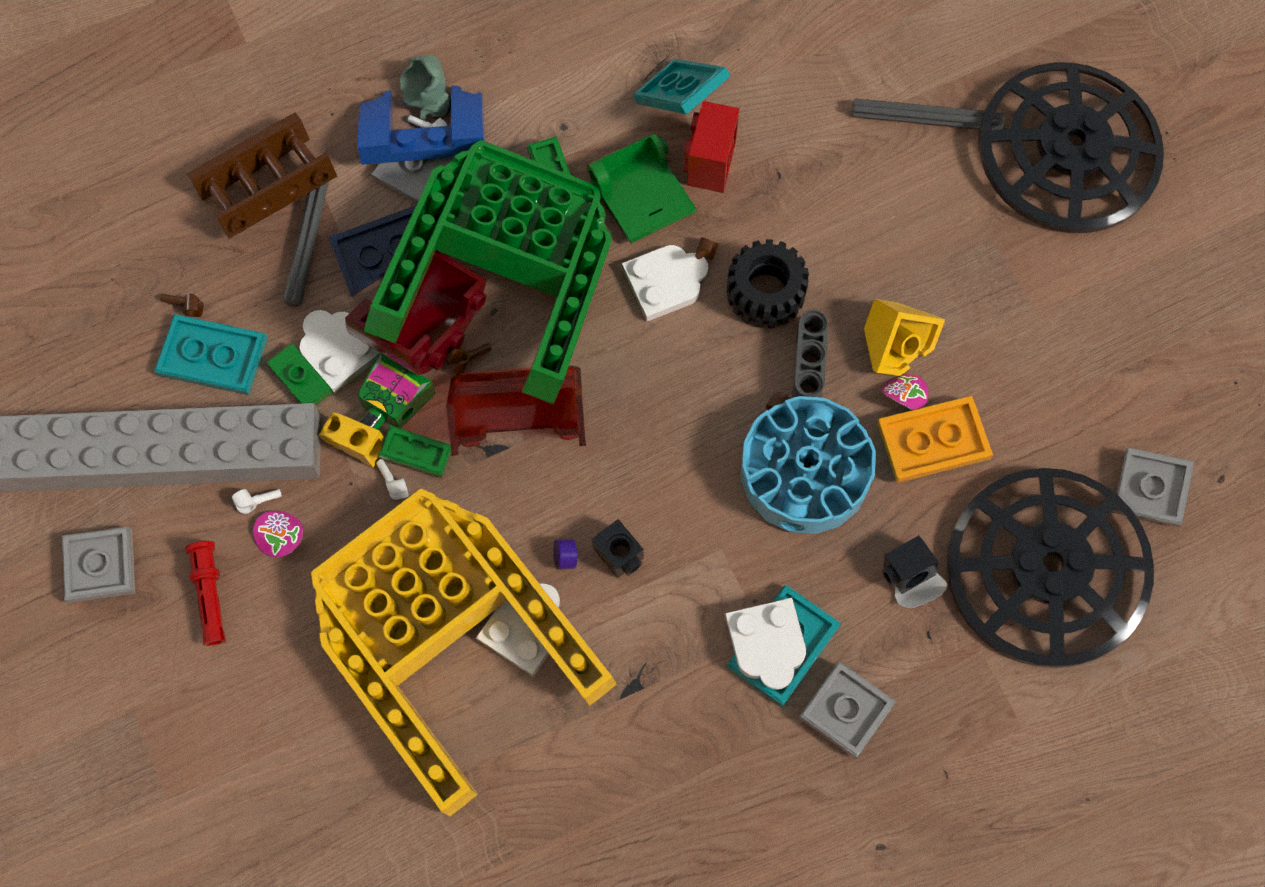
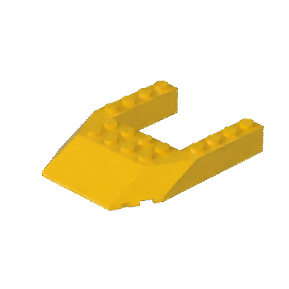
[311,488,617,817]

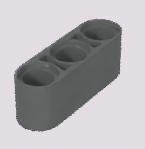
[792,310,828,398]

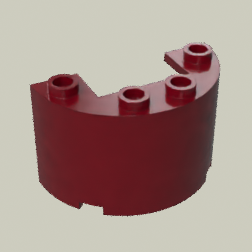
[345,250,487,375]

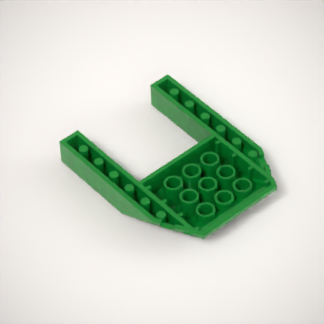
[364,140,612,404]

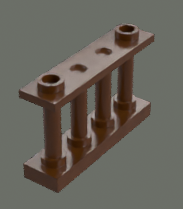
[187,112,338,239]

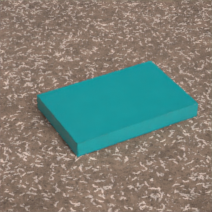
[633,59,730,115]
[154,314,268,396]
[726,584,841,707]

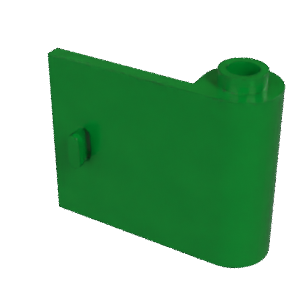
[586,133,697,244]

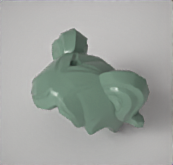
[400,55,451,119]

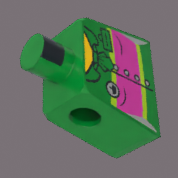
[358,353,436,430]

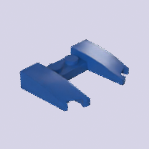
[358,85,485,165]

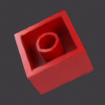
[683,101,740,193]

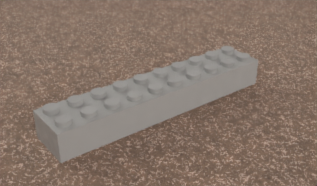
[0,403,321,492]

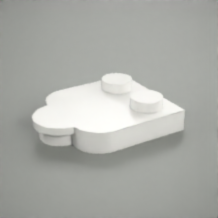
[622,245,708,322]
[300,310,380,394]
[476,584,560,677]
[725,598,806,690]

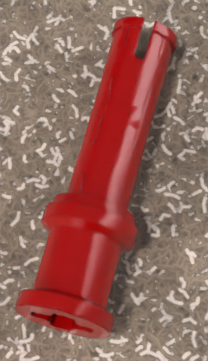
[185,541,226,646]

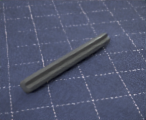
[852,98,1005,130]
[283,182,329,306]

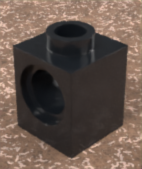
[592,519,644,579]
[882,535,938,594]

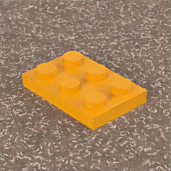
[877,396,993,483]

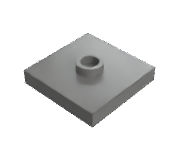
[371,128,454,204]
[1112,447,1194,527]
[62,526,136,603]
[799,661,897,759]

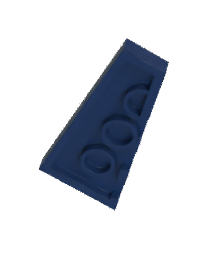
[329,205,416,297]

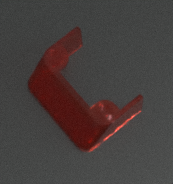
[446,365,586,456]

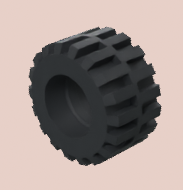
[727,239,809,328]

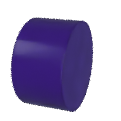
[553,539,578,570]

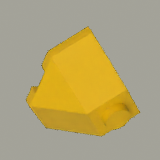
[864,299,945,376]

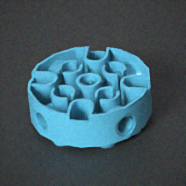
[740,396,876,534]

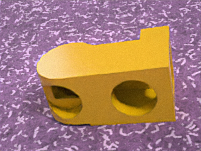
[318,412,385,468]

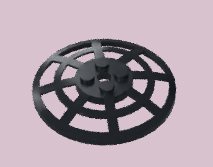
[978,62,1164,233]
[947,468,1154,668]

